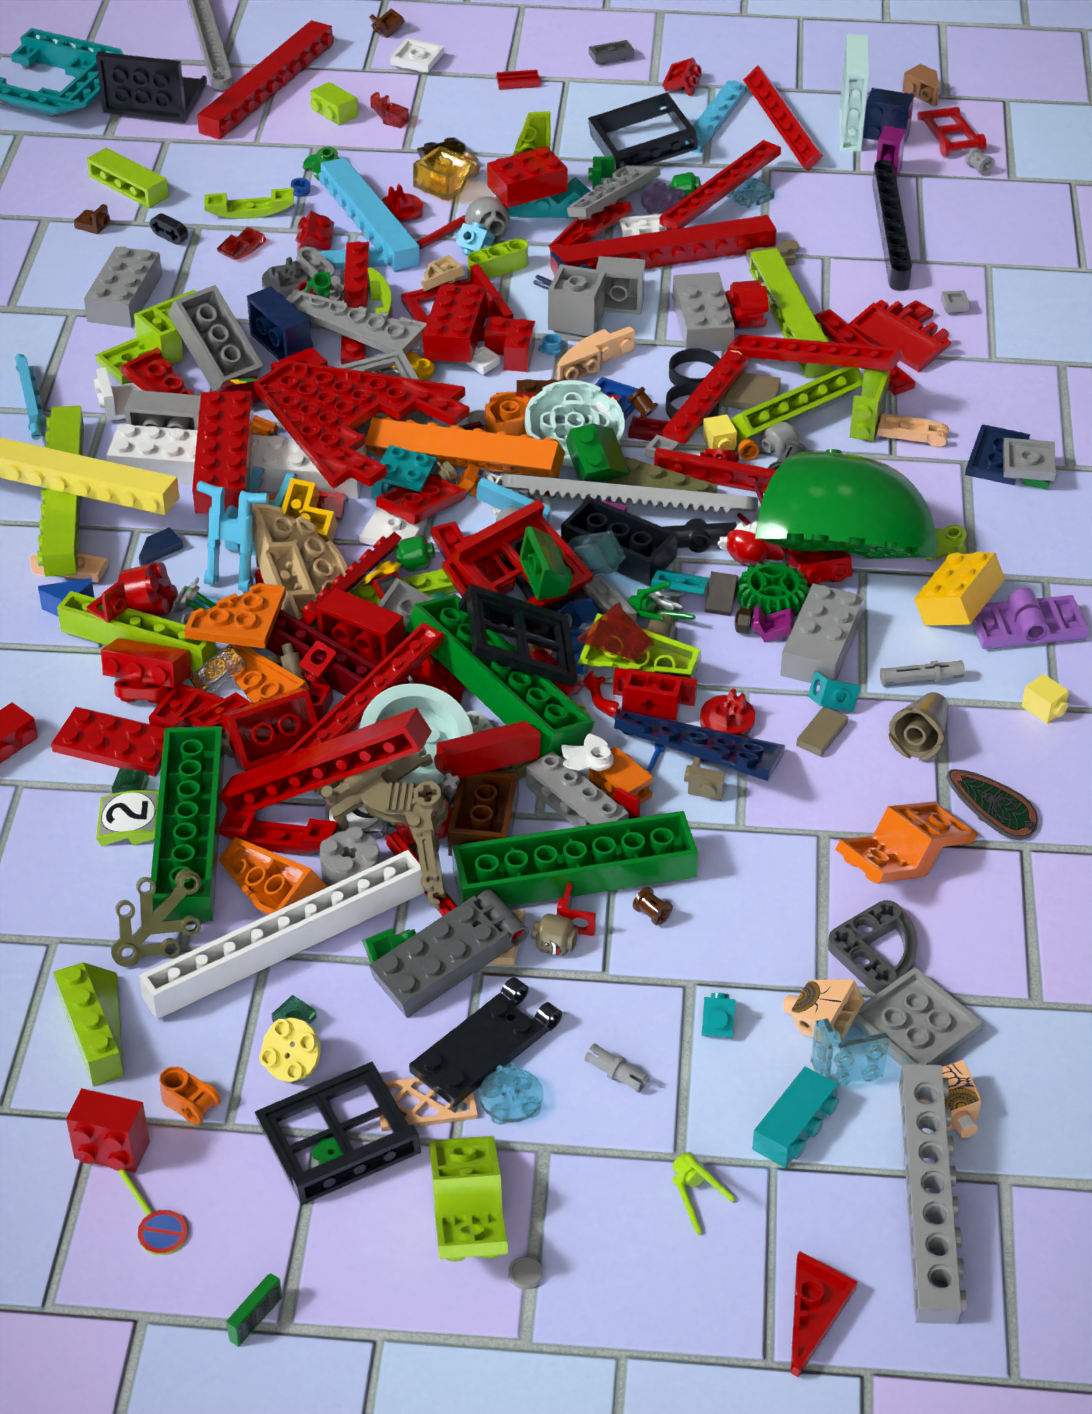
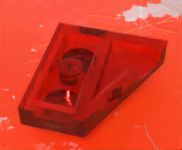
[577,603,654,663]

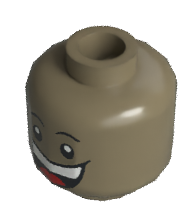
[531,913,578,957]

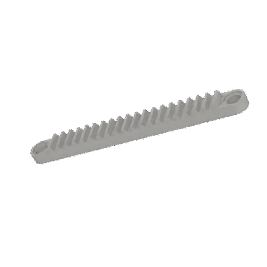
[187,0,232,90]
[502,474,758,514]

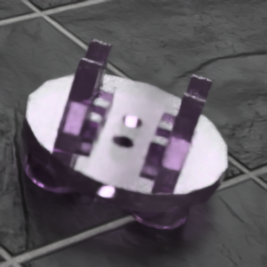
[641,182,685,214]

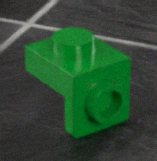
[588,156,615,190]

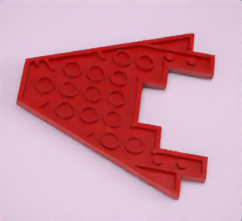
[254,360,470,489]

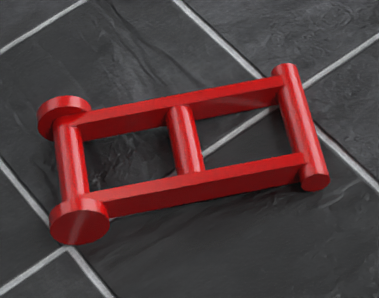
[917,107,987,157]

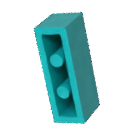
[752,1066,839,1168]

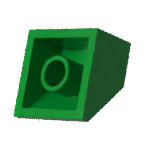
[565,423,629,482]
[519,526,573,601]

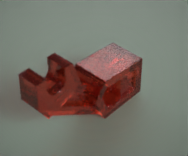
[370,92,409,129]

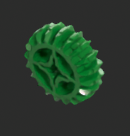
[737,561,809,616]

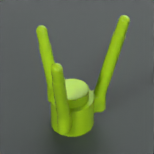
[672,1152,735,1235]

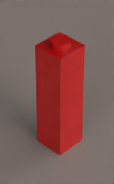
[434,721,541,779]

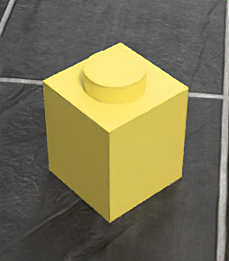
[703,414,737,452]
[1022,674,1069,723]

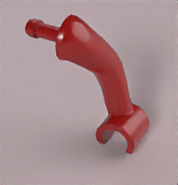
[583,670,621,717]

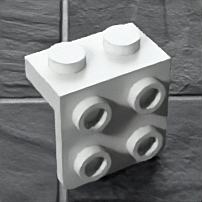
[93,367,143,421]

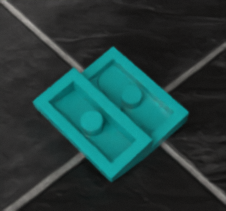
[651,570,710,596]

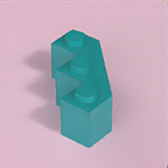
[496,177,591,218]

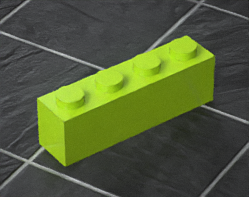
[87,148,169,209]

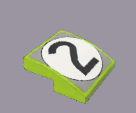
[96,790,159,846]

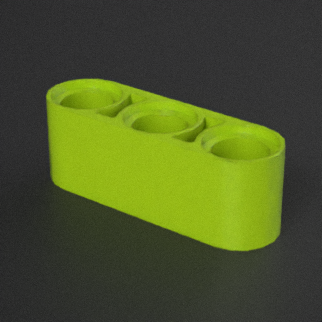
[467,238,528,279]

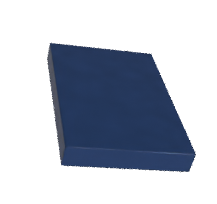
[965,424,1030,485]

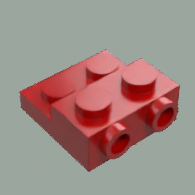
[784,549,852,587]
[441,551,516,597]

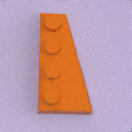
[218,644,310,703]

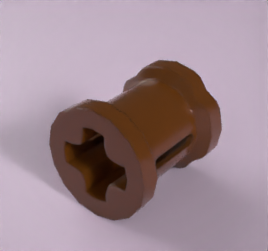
[627,387,659,418]
[632,887,673,926]

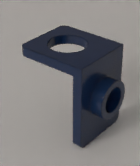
[558,598,603,629]

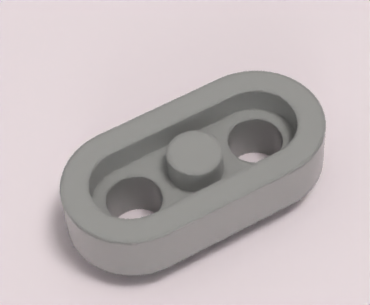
[296,247,335,278]

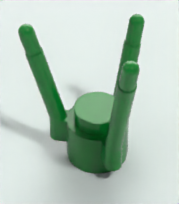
[628,581,696,621]

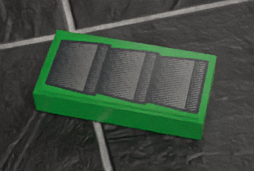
[226,1273,282,1347]

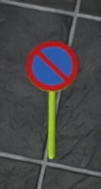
[119,1170,188,1255]

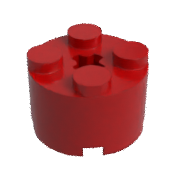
[725,280,769,329]
[118,562,178,617]

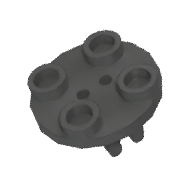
[262,257,308,299]

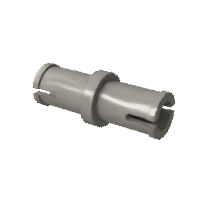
[584,1043,649,1093]

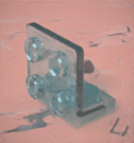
[811,1018,889,1088]

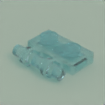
[726,176,775,208]

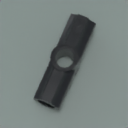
[662,518,737,553]

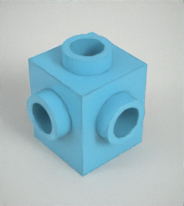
[455,222,495,255]

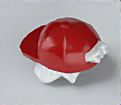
[717,521,785,566]

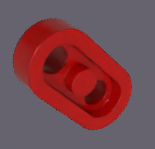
[114,679,170,703]

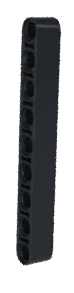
[872,160,912,291]

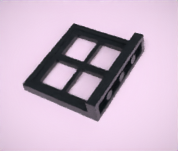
[458,584,578,687]
[254,1061,421,1205]

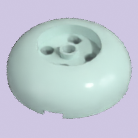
[525,380,625,468]

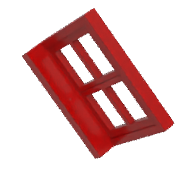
[401,264,513,342]
[451,499,594,628]

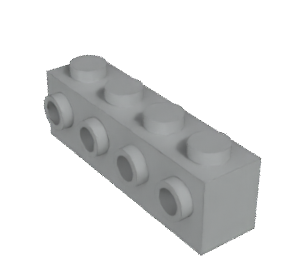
[526,751,629,827]

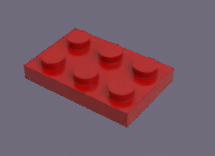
[376,474,466,525]

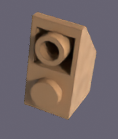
[902,64,940,107]

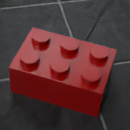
[487,146,568,208]
[317,588,405,666]
[220,688,318,770]

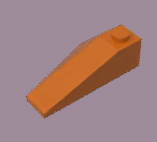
[218,837,327,915]

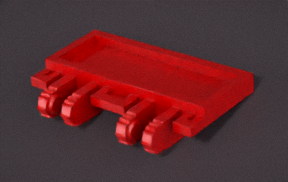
[849,299,951,372]

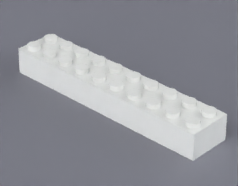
[106,424,366,499]

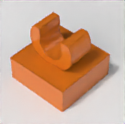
[457,463,481,497]

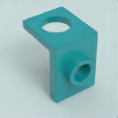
[808,671,861,712]

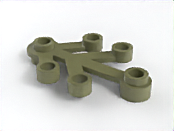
[111,868,201,967]

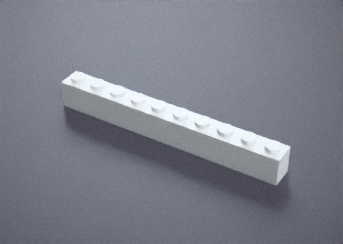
[139,850,424,1020]

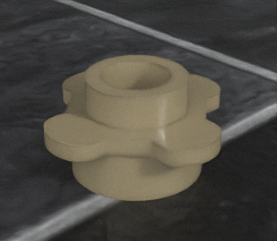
[436,461,459,484]

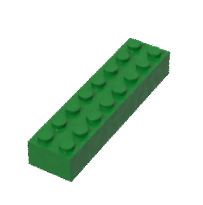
[406,594,595,757]
[150,726,225,922]
[452,811,698,907]

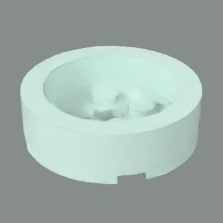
[359,684,473,787]

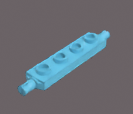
[15,354,45,440]

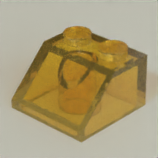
[413,146,475,201]

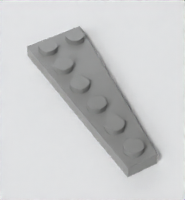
[567,165,661,220]
[289,291,426,355]

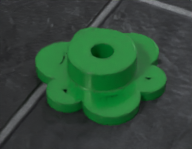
[312,1138,343,1165]

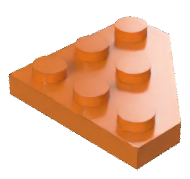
[184,583,286,649]

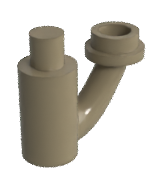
[267,643,307,683]

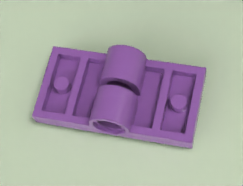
[972,588,1089,649]

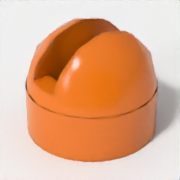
[738,439,759,461]

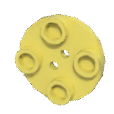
[259,1018,321,1082]

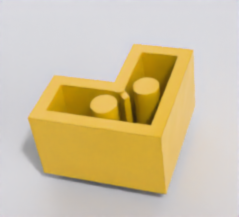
[282,478,338,542]

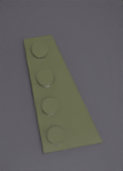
[606,457,717,493]

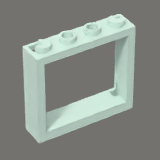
[839,34,869,152]

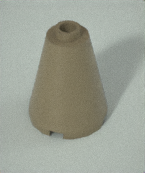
[889,692,949,760]

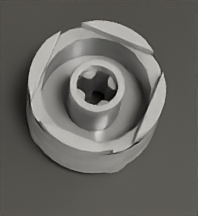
[320,827,380,887]

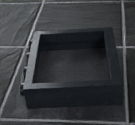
[588,92,698,171]

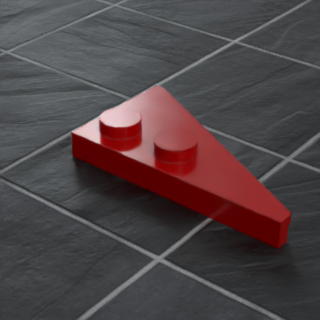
[790,1251,858,1377]

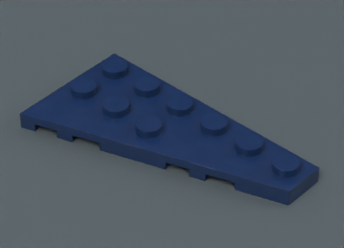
[614,710,785,781]

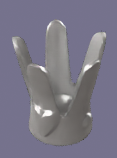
[648,590,685,619]

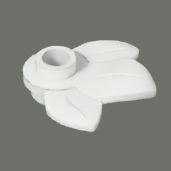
[561,733,614,771]

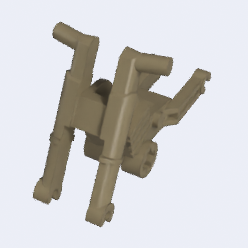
[321,743,448,908]

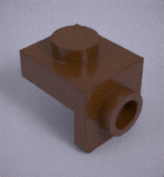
[369,8,405,38]

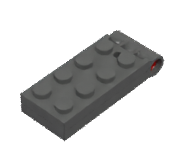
[369,889,529,1018]

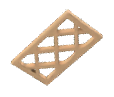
[379,1077,478,1131]

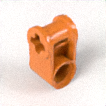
[159,1066,221,1125]

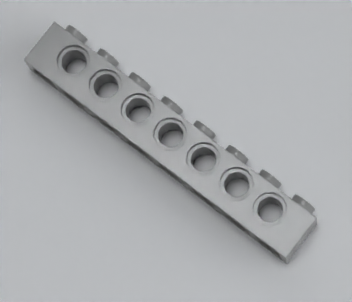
[899,1064,966,1324]

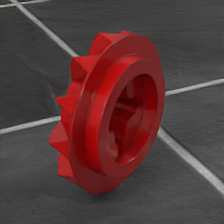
[700,449,740,462]

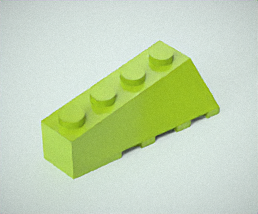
[578,613,702,678]
[53,962,123,1086]

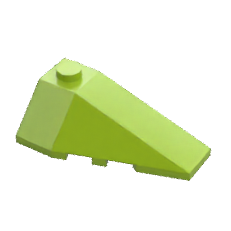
[512,111,551,156]

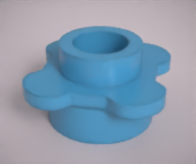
[539,334,566,355]

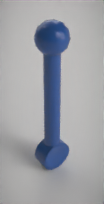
[646,743,666,774]

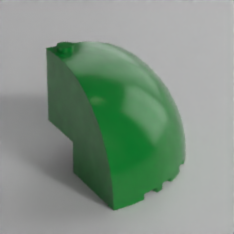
[755,449,937,559]

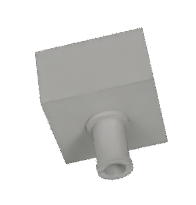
[596,256,645,315]

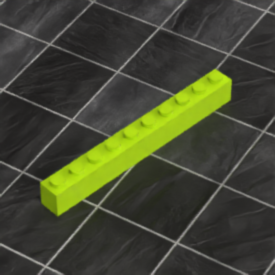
[37,405,84,577]

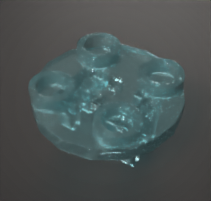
[479,1063,543,1125]

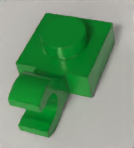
[362,928,416,964]

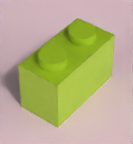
[310,82,358,125]

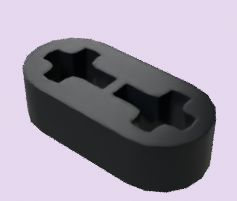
[150,213,188,244]

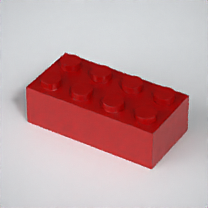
[422,283,488,363]

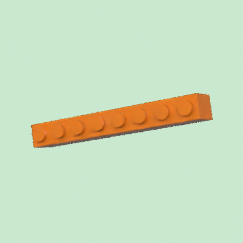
[365,417,565,479]

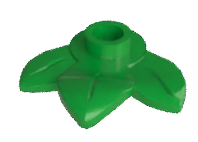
[303,147,340,181]

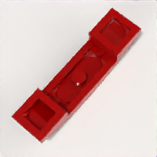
[218,809,339,853]

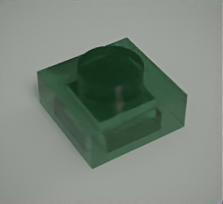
[112,768,148,794]
[271,995,317,1024]

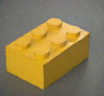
[914,551,1005,626]

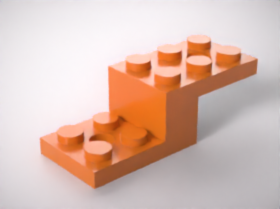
[835,801,978,884]

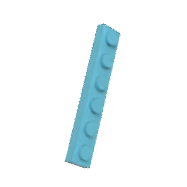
[685,80,747,153]

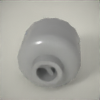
[761,422,799,458]

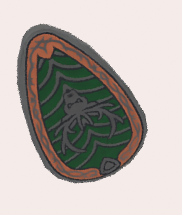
[946,769,1039,840]

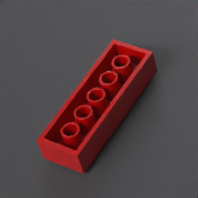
[192,390,254,514]

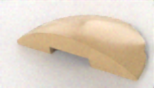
[252,504,351,631]

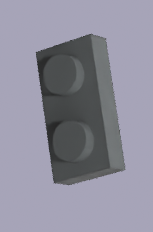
[589,40,634,64]

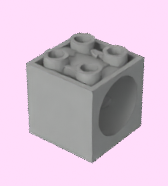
[548,264,606,336]

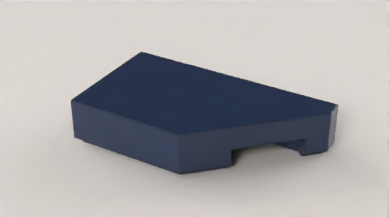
[138,527,183,566]

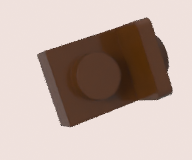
[74,204,110,235]

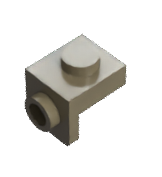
[684,756,725,801]

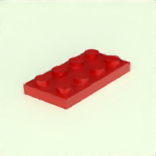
[51,706,165,777]

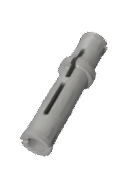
[880,660,965,686]

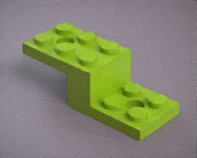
[95,290,197,385]
[429,1136,508,1262]

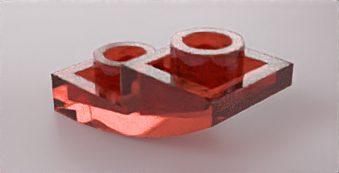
[216,226,266,260]

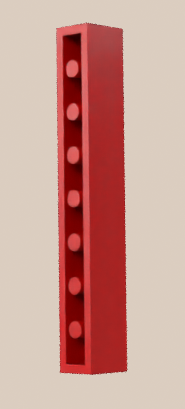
[219,708,432,812]

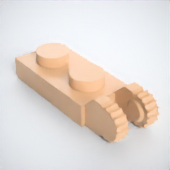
[877,413,949,447]

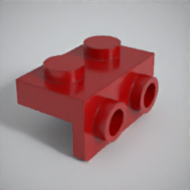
[295,210,334,251]

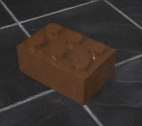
[448,771,519,856]

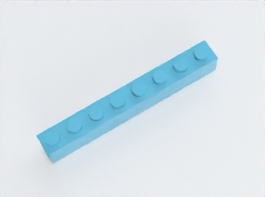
[319,158,419,271]

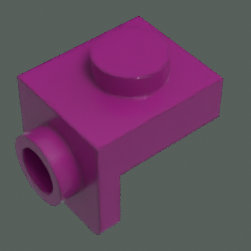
[751,606,795,643]

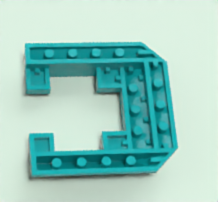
[0,28,123,117]

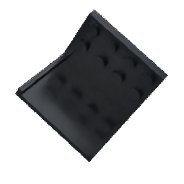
[96,52,207,122]

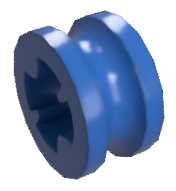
[291,178,310,197]

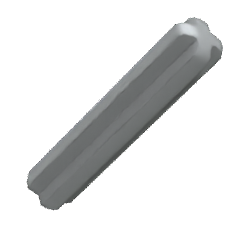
[440,773,460,805]

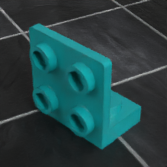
[371,445,436,500]

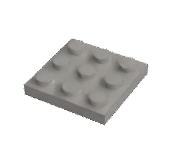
[852,967,983,1066]

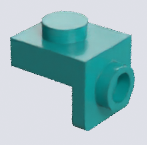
[701,993,736,1038]

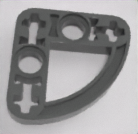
[828,900,917,994]

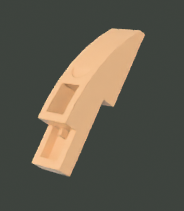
[557,326,635,380]

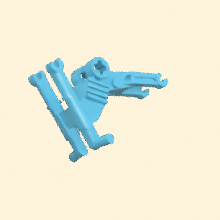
[197,466,297,592]

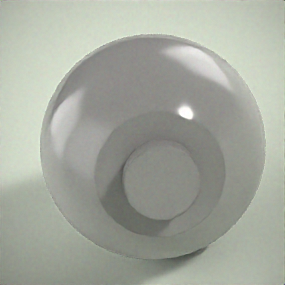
[465,196,510,241]

